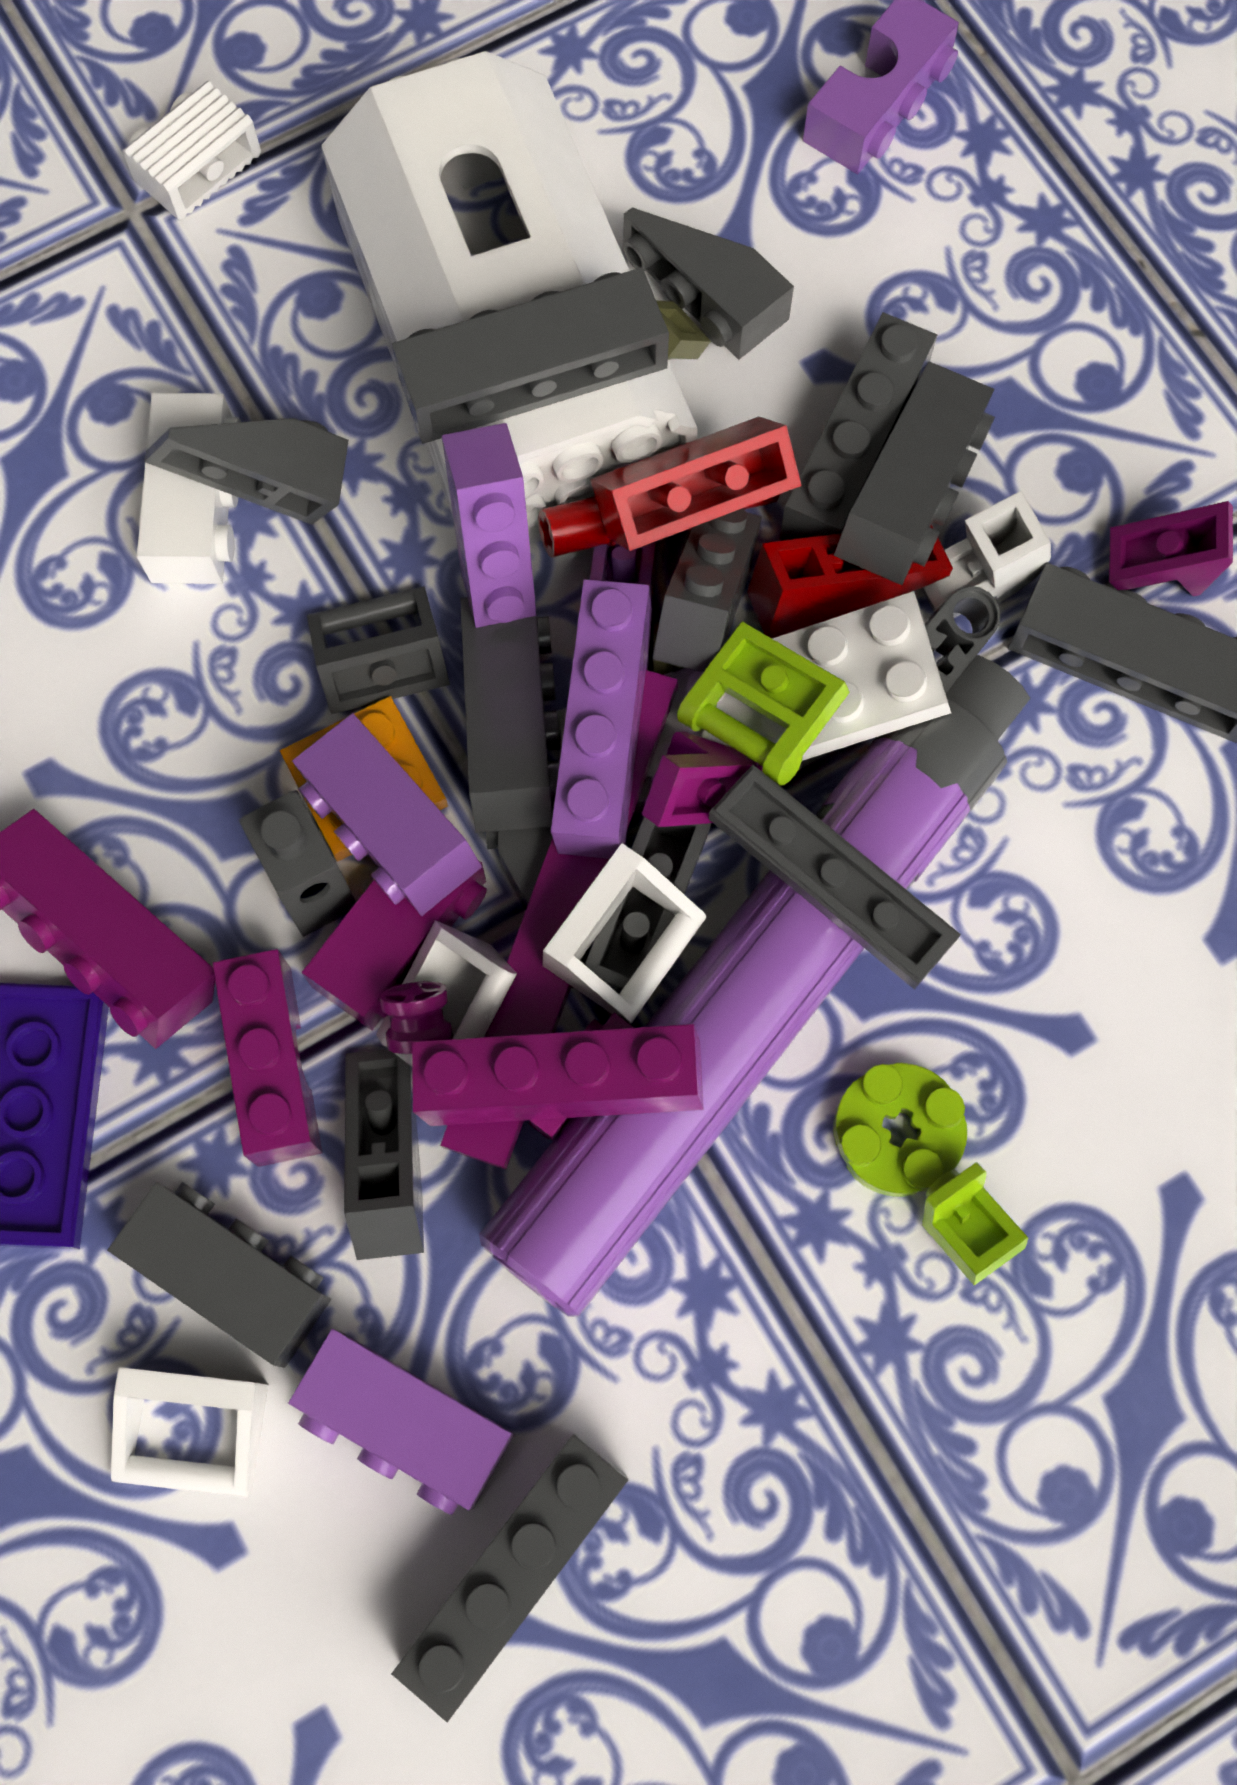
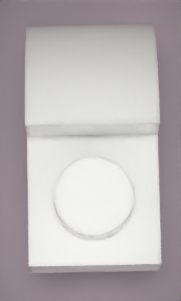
[921,490,1051,618]

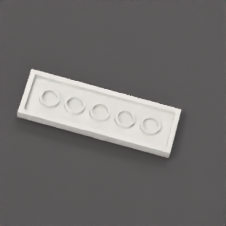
[557,591,951,815]

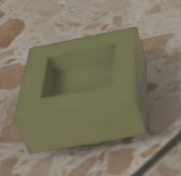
[656,300,711,360]

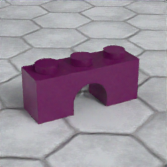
[213,949,323,1167]

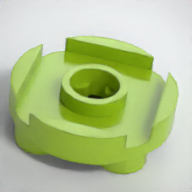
[833,1063,967,1197]

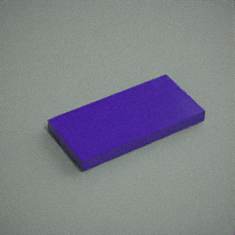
[0,983,109,1250]

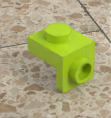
[922,1162,1028,1285]

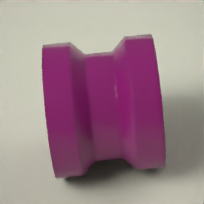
[380,981,453,1054]

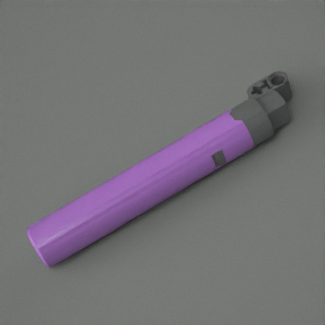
[479,586,1030,1317]

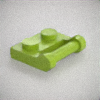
[677,621,850,786]

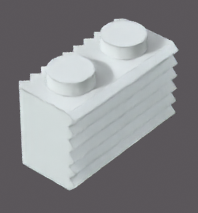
[122,81,261,220]

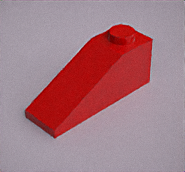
[747,525,953,638]

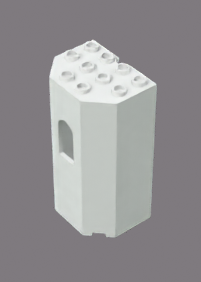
[321,51,698,544]

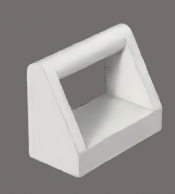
[543,843,706,1024]
[376,920,517,1066]
[111,1367,268,1498]

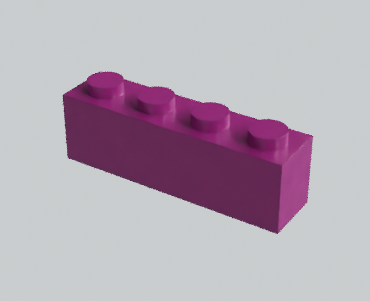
[0,809,215,1049]
[412,1024,704,1126]

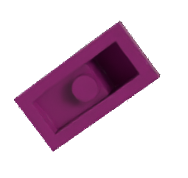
[1109,501,1233,596]
[642,732,763,827]

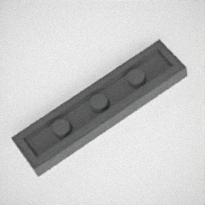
[708,765,961,990]

